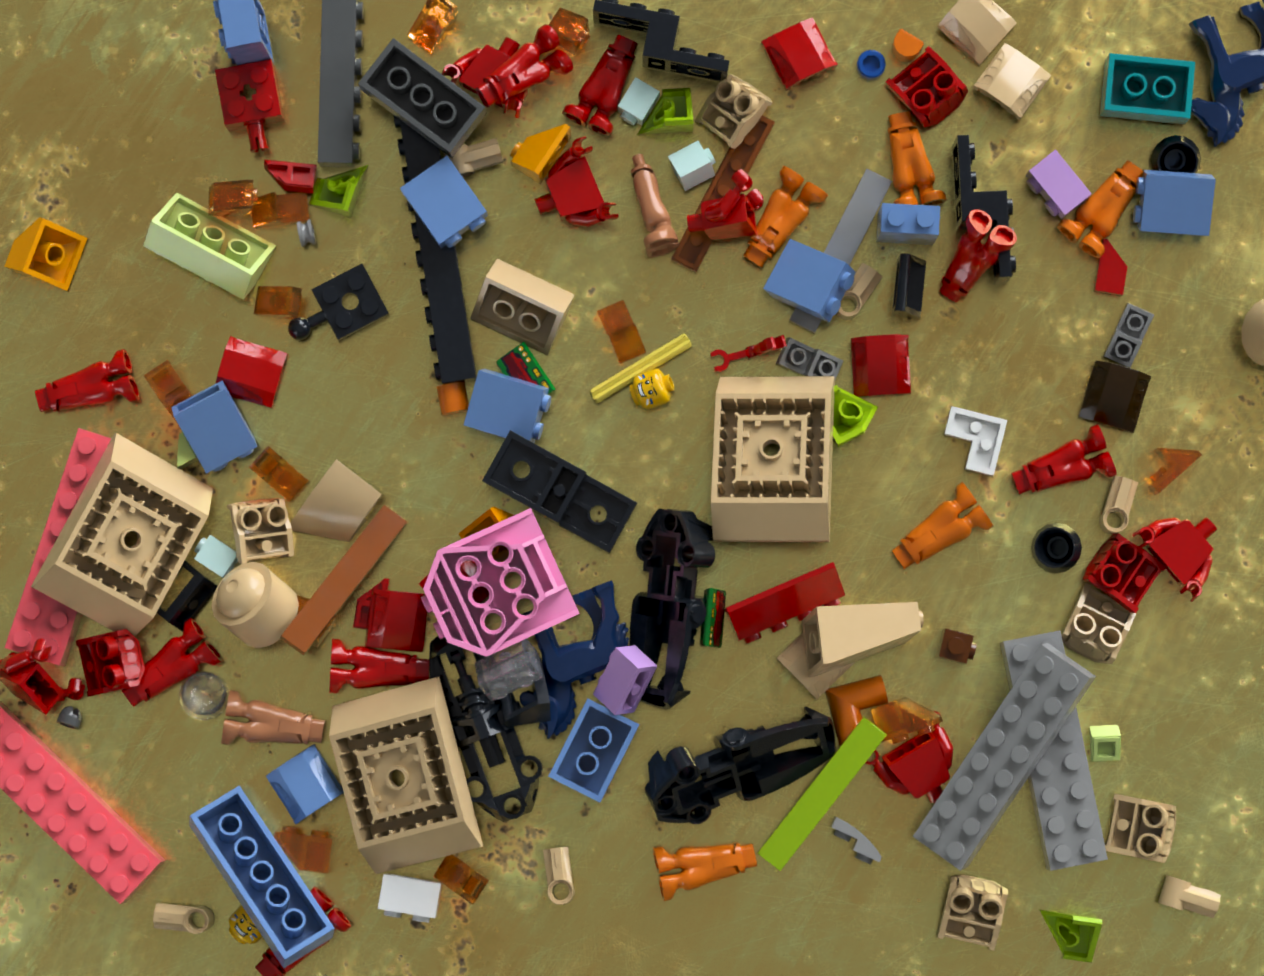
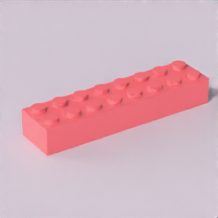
[4,428,112,666]
[0,701,166,904]

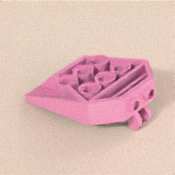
[421,508,580,657]

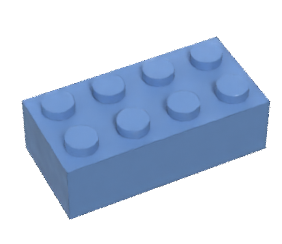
[213,0,274,65]

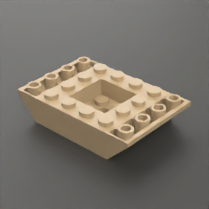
[711,376,835,542]
[31,433,213,637]
[329,677,483,874]

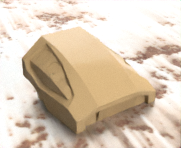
[937,0,1017,66]
[973,43,1051,120]
[695,74,773,149]
[227,498,294,564]
[1061,583,1137,664]
[776,633,855,700]
[1105,794,1176,863]
[937,875,1008,951]

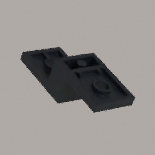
[593,0,730,82]
[952,135,1016,285]
[482,430,637,554]

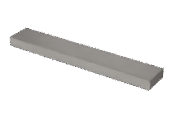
[789,169,892,334]

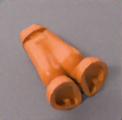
[887,111,947,206]
[1057,160,1143,258]
[743,166,828,268]
[891,482,993,569]
[653,843,757,901]

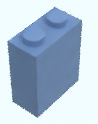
[400,156,488,249]
[1133,169,1216,236]
[876,203,940,245]
[763,239,856,322]
[464,369,551,443]
[171,380,257,473]

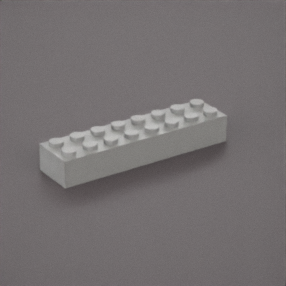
[1000,630,1108,871]
[913,643,1096,871]

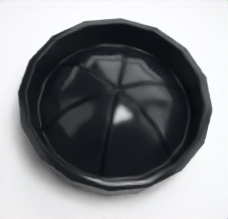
[1151,135,1201,173]
[1031,523,1082,573]

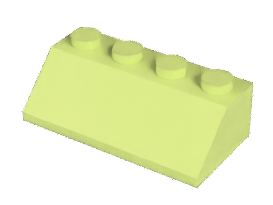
[143,192,276,300]

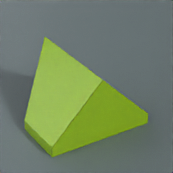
[637,88,694,135]
[309,165,368,218]
[833,385,878,447]
[1040,910,1102,963]

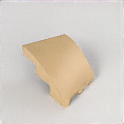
[290,459,382,542]

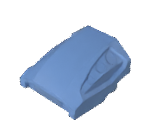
[266,744,344,825]

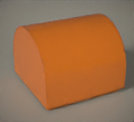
[892,29,924,62]
[437,382,469,416]

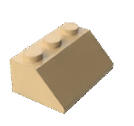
[470,259,575,355]

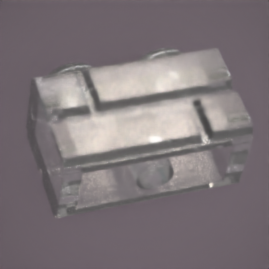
[475,639,543,701]

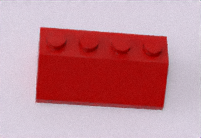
[725,562,845,644]

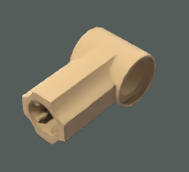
[443,138,503,178]
[836,263,883,320]
[1099,475,1138,534]
[543,847,575,905]
[1158,875,1221,918]
[153,903,214,934]

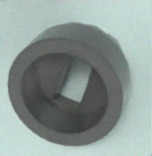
[57,706,82,730]

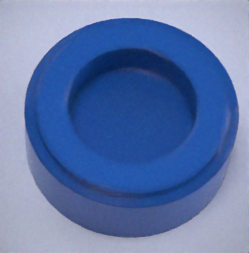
[857,50,886,80]

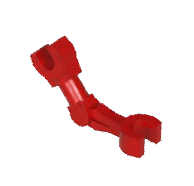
[710,335,787,372]

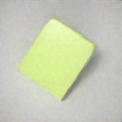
[177,432,199,469]
[1089,725,1121,762]

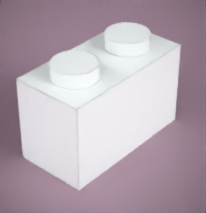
[378,873,443,923]

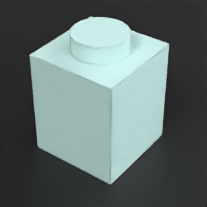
[618,77,660,126]
[668,141,716,191]
[194,535,238,578]

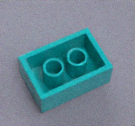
[1100,53,1195,125]

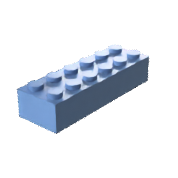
[189,786,335,969]

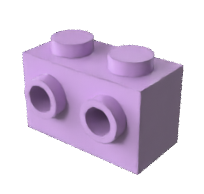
[1026,149,1092,220]
[593,645,657,715]

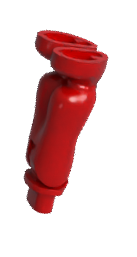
[476,24,573,108]
[562,35,638,136]
[939,209,1017,302]
[35,349,140,412]
[1011,424,1117,495]
[121,618,223,707]
[329,639,429,694]
[255,887,352,976]

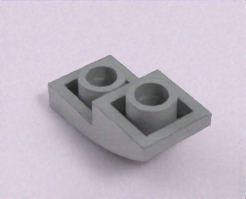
[1104,302,1154,368]
[776,337,843,380]
[830,816,882,865]

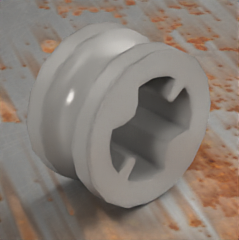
[297,219,316,247]

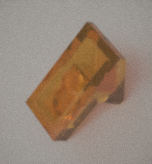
[407,0,458,52]
[250,192,310,228]
[254,286,302,320]
[597,300,646,364]
[249,446,308,502]
[1147,448,1202,495]
[433,854,489,905]

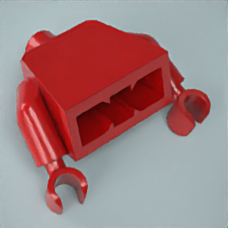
[441,37,528,118]
[534,137,619,227]
[687,169,764,240]
[1132,517,1217,602]
[0,638,85,715]
[865,711,953,803]

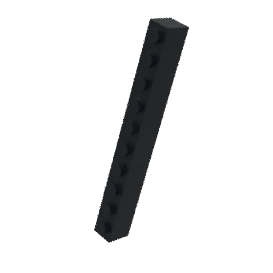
[393,115,477,384]

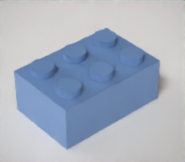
[548,698,640,803]

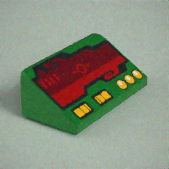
[496,342,556,395]
[700,588,726,648]

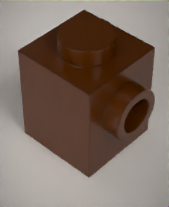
[936,628,977,665]

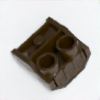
[1078,360,1151,433]

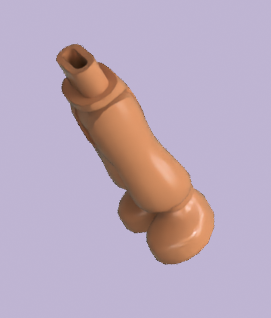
[631,154,679,257]
[221,690,325,745]

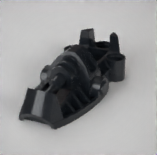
[630,509,715,709]
[429,636,543,822]
[645,707,836,824]

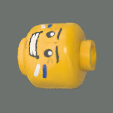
[630,368,674,410]
[229,905,262,944]

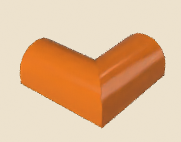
[825,675,888,745]

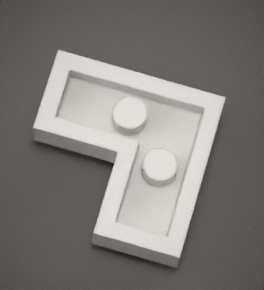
[944,406,1007,477]

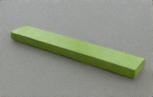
[757,717,887,871]

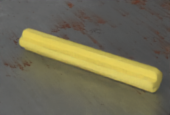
[590,334,692,403]

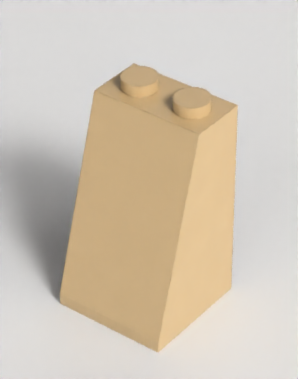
[802,602,924,677]

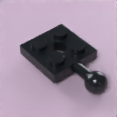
[288,264,389,341]

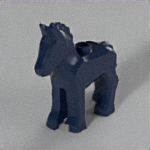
[1189,0,1264,147]
[519,580,629,739]

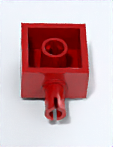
[215,59,285,153]

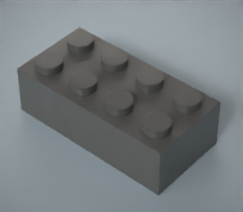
[358,38,487,158]

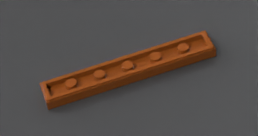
[671,115,775,273]
[280,505,407,656]

